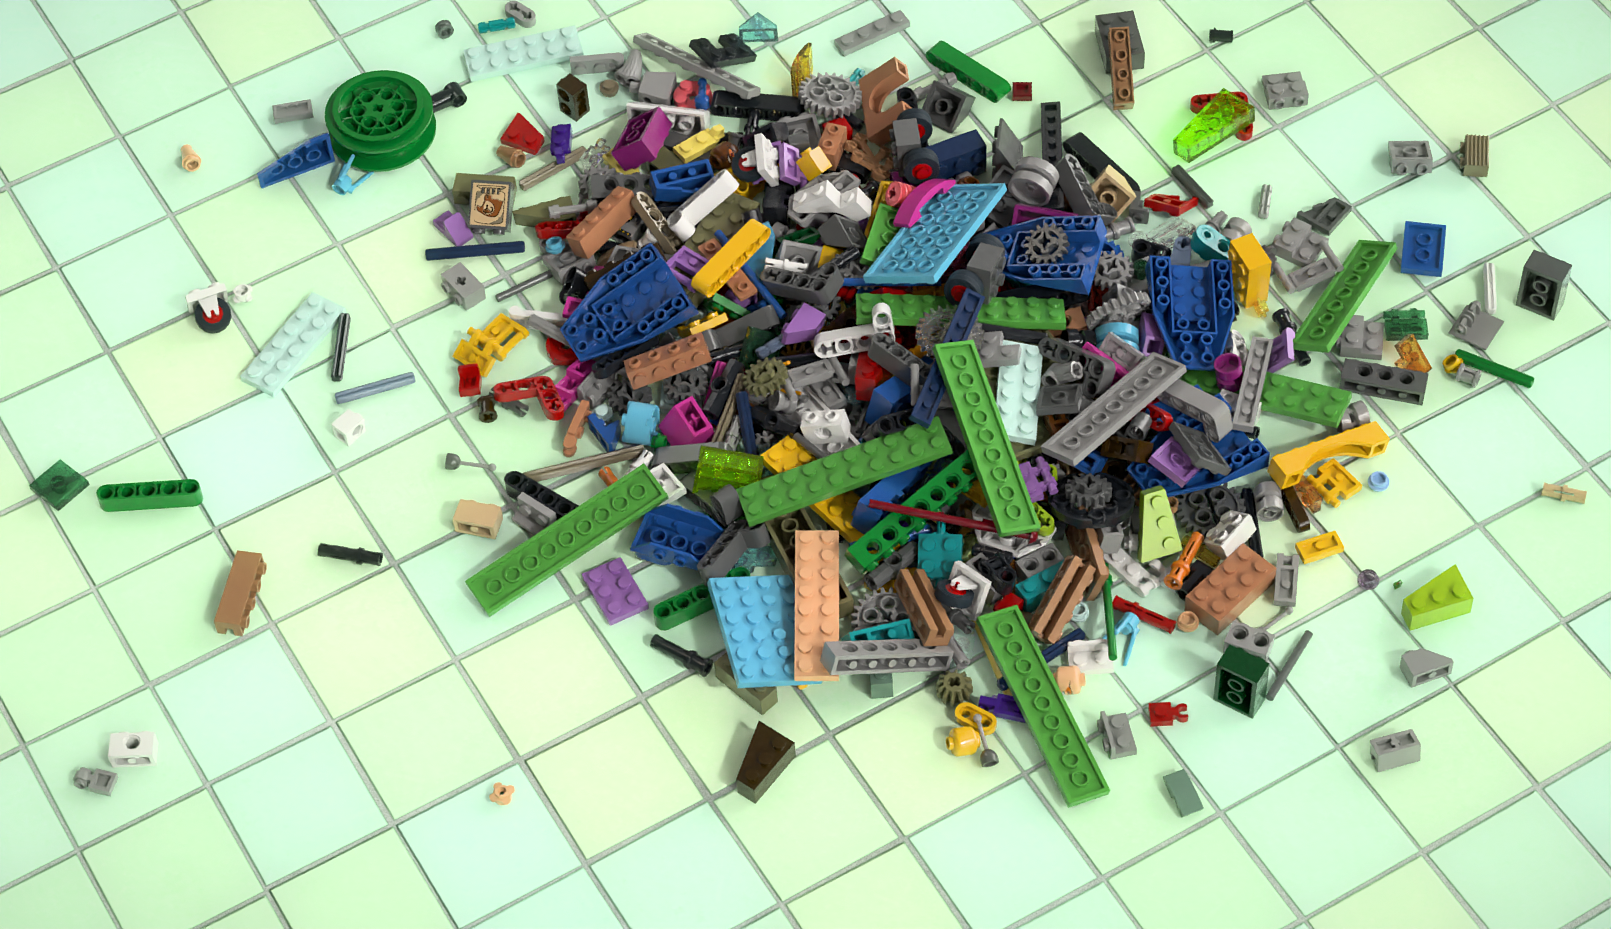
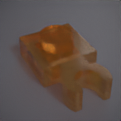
[1294,475,1322,514]

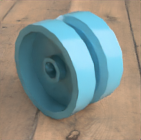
[1094,322,1139,350]

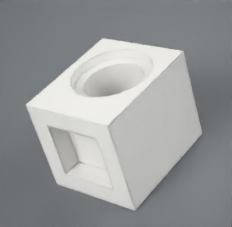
[331,408,366,447]

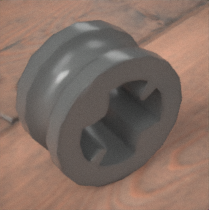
[435,20,454,39]

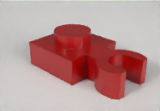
[1148,702,1188,727]

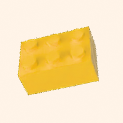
[1228,233,1272,309]

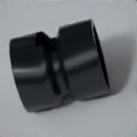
[1060,328,1096,355]

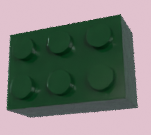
[1213,644,1270,719]

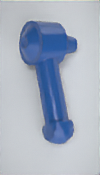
[694,78,710,110]

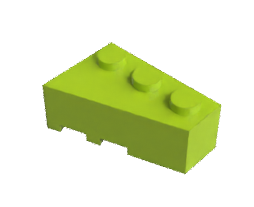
[1401,564,1474,631]

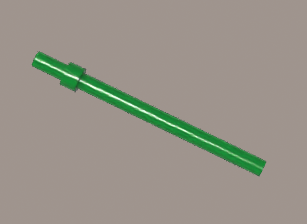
[1102,562,1118,661]

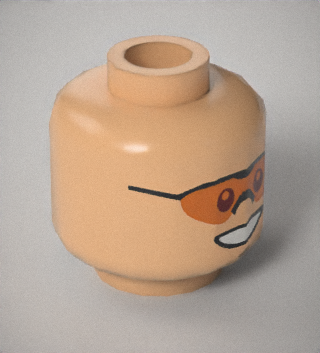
[1053,666,1086,695]

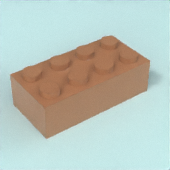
[1184,543,1277,636]

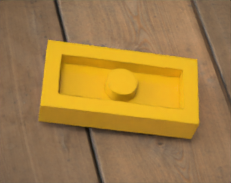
[1295,530,1344,564]

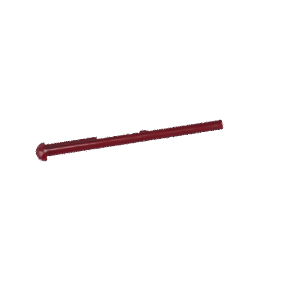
[868,499,1038,544]

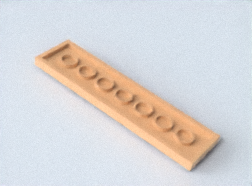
[794,530,839,681]

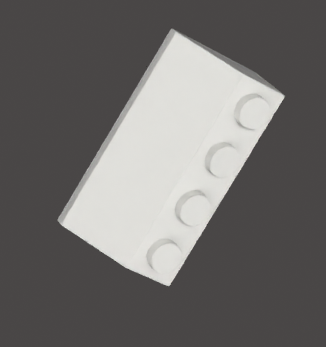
[626,101,711,137]

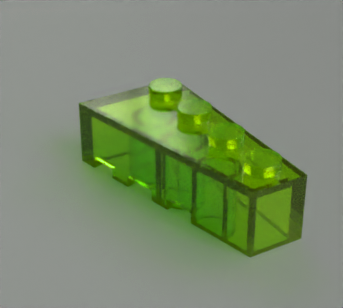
[1173,88,1255,163]

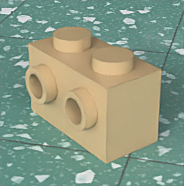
[452,499,503,539]

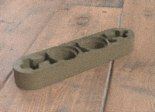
[631,192,684,255]

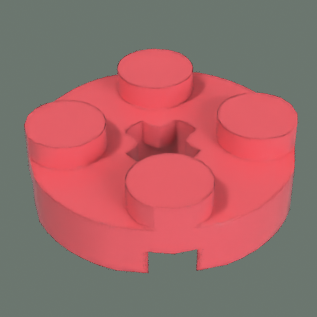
[673,80,712,110]

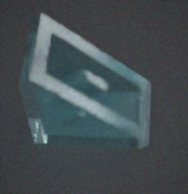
[739,12,778,43]

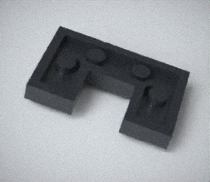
[689,33,757,69]

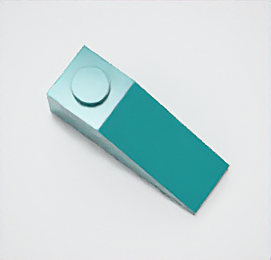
[841,619,915,641]

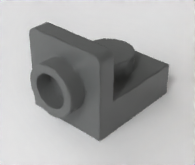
[1128,190,1150,225]

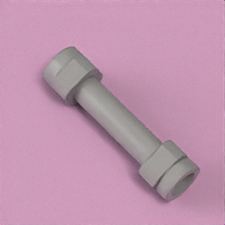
[913,72,957,101]
[548,199,597,219]

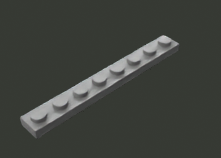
[633,32,761,99]

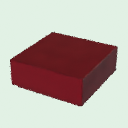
[1012,82,1032,101]

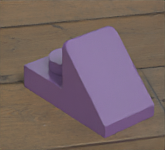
[433,210,474,246]

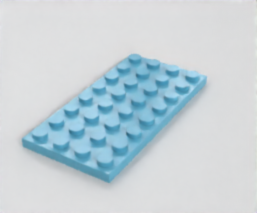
[863,183,1007,284]

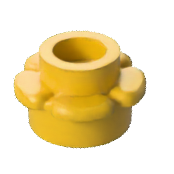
[1442,354,1463,373]

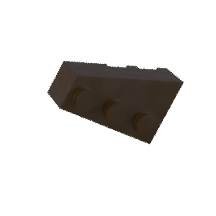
[736,721,796,804]

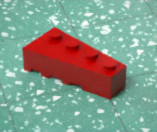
[855,336,902,401]

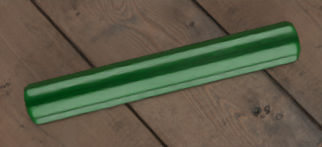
[1455,349,1535,388]

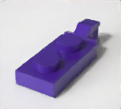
[550,123,573,164]
[978,693,1027,724]

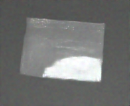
[1146,216,1196,249]

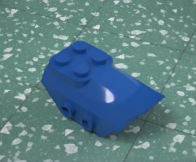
[630,503,725,571]

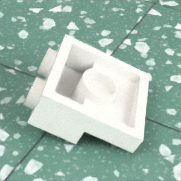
[650,463,687,506]

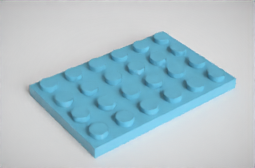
[707,575,822,688]

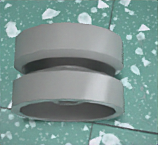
[1008,156,1059,206]

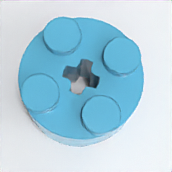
[621,401,660,446]

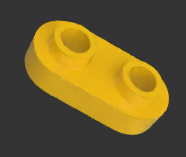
[955,702,997,736]

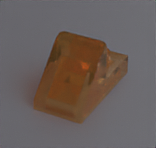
[1394,334,1432,373]

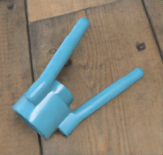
[332,154,374,195]
[1102,612,1140,666]

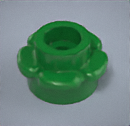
[651,432,667,452]

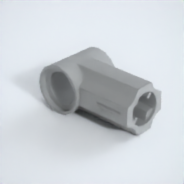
[1041,361,1083,386]

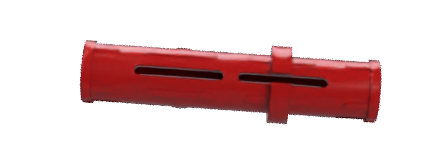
[1112,595,1177,634]

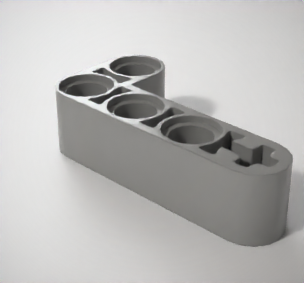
[1157,379,1233,443]

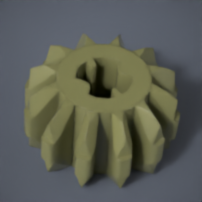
[935,668,973,707]

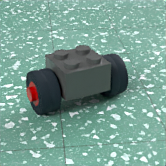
[889,108,940,185]
[944,233,1006,307]

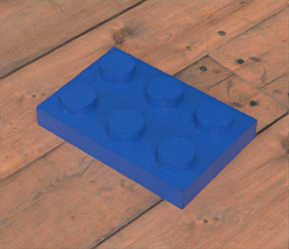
[1400,221,1446,277]

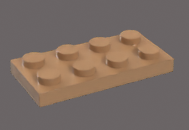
[1065,505,1109,601]

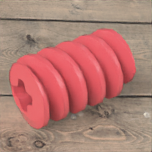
[885,181,916,208]

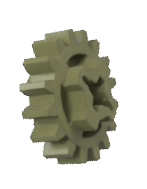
[742,357,789,397]

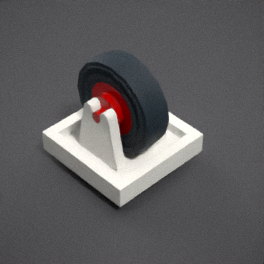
[731,133,780,187]
[185,282,232,334]
[934,561,992,621]

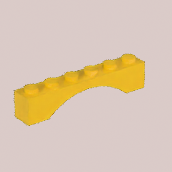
[1267,421,1390,490]

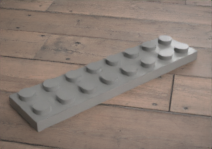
[1041,352,1187,466]

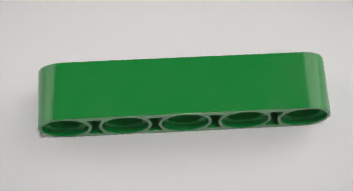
[925,40,1011,103]
[96,479,204,512]
[653,567,751,631]

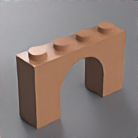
[859,56,912,147]

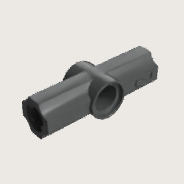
[863,540,918,591]

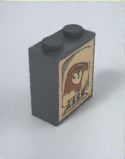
[468,180,515,235]

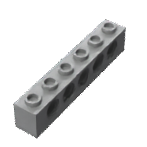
[820,639,954,675]

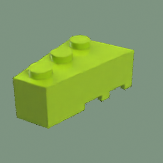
[1137,485,1183,563]

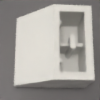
[1203,510,1257,560]

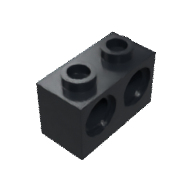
[742,122,790,147]

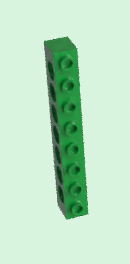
[844,450,978,575]

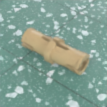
[1541,482,1587,504]

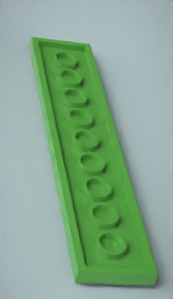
[855,293,1066,330]
[932,340,1041,537]
[736,416,953,527]
[465,464,669,617]
[976,605,1110,808]

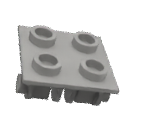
[1448,300,1504,350]

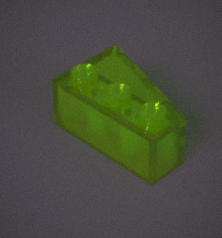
[692,445,764,493]

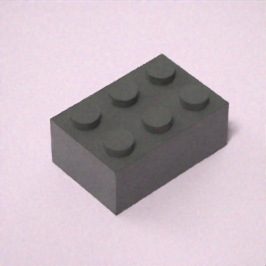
[1095,10,1145,74]
[1516,249,1573,321]

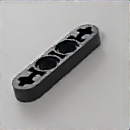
[592,335,660,379]

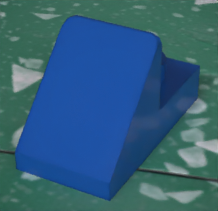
[587,413,621,452]

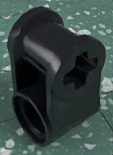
[1131,239,1172,263]
[559,266,588,305]
[978,552,1017,595]

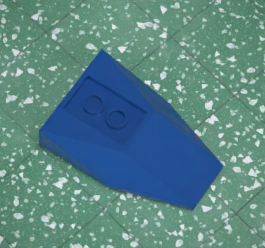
[986,215,1107,295]
[560,243,699,362]
[1145,255,1235,371]
[1127,393,1270,497]

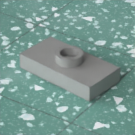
[272,99,314,124]

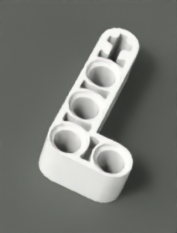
[667,169,739,242]
[814,303,895,358]

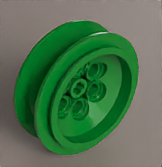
[325,70,437,172]

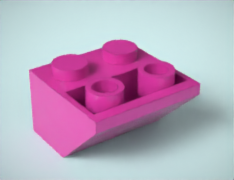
[658,396,714,446]

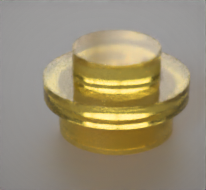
[1252,298,1269,318]

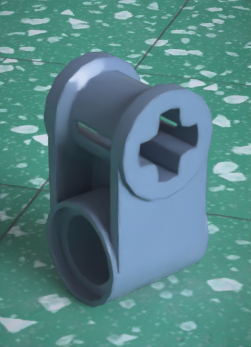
[1170,236,1192,266]

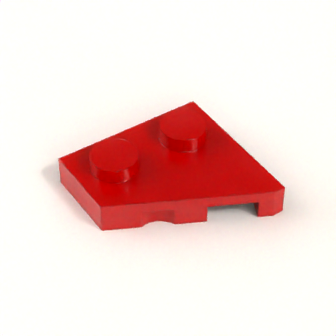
[500,113,545,155]
[1144,194,1199,217]

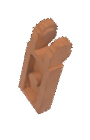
[563,400,592,458]

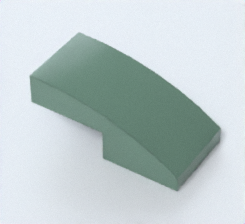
[1163,769,1204,817]

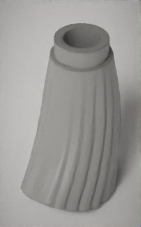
[614,49,642,88]

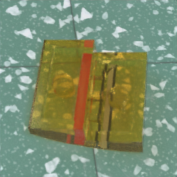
[791,42,813,97]

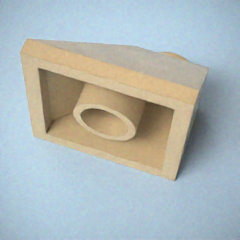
[1091,164,1136,223]

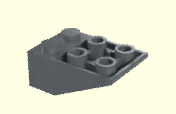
[992,118,1023,178]

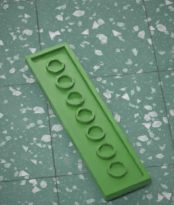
[1293,240,1398,353]
[1181,366,1352,428]

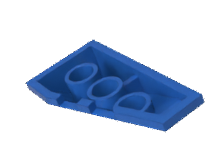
[257,133,335,189]

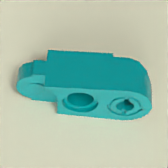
[1190,224,1230,261]

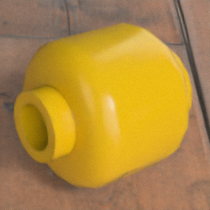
[946,726,980,757]

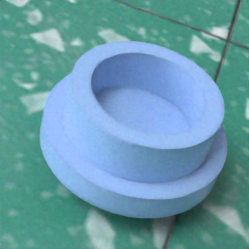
[1368,471,1390,492]

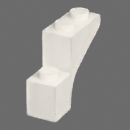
[793,180,872,222]

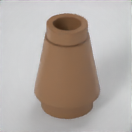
[496,145,526,168]

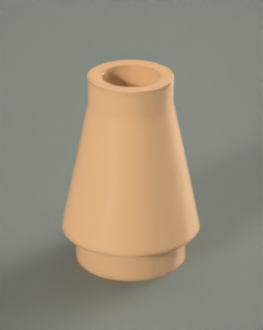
[180,144,201,172]

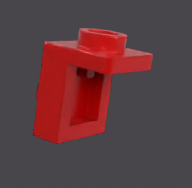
[458,363,482,397]

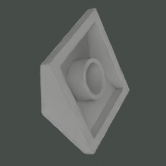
[775,239,822,274]

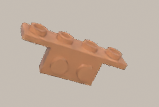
[698,238,757,301]

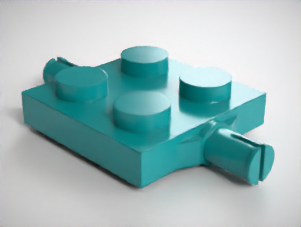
[918,521,963,589]

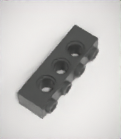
[587,172,662,205]
[1339,358,1429,406]

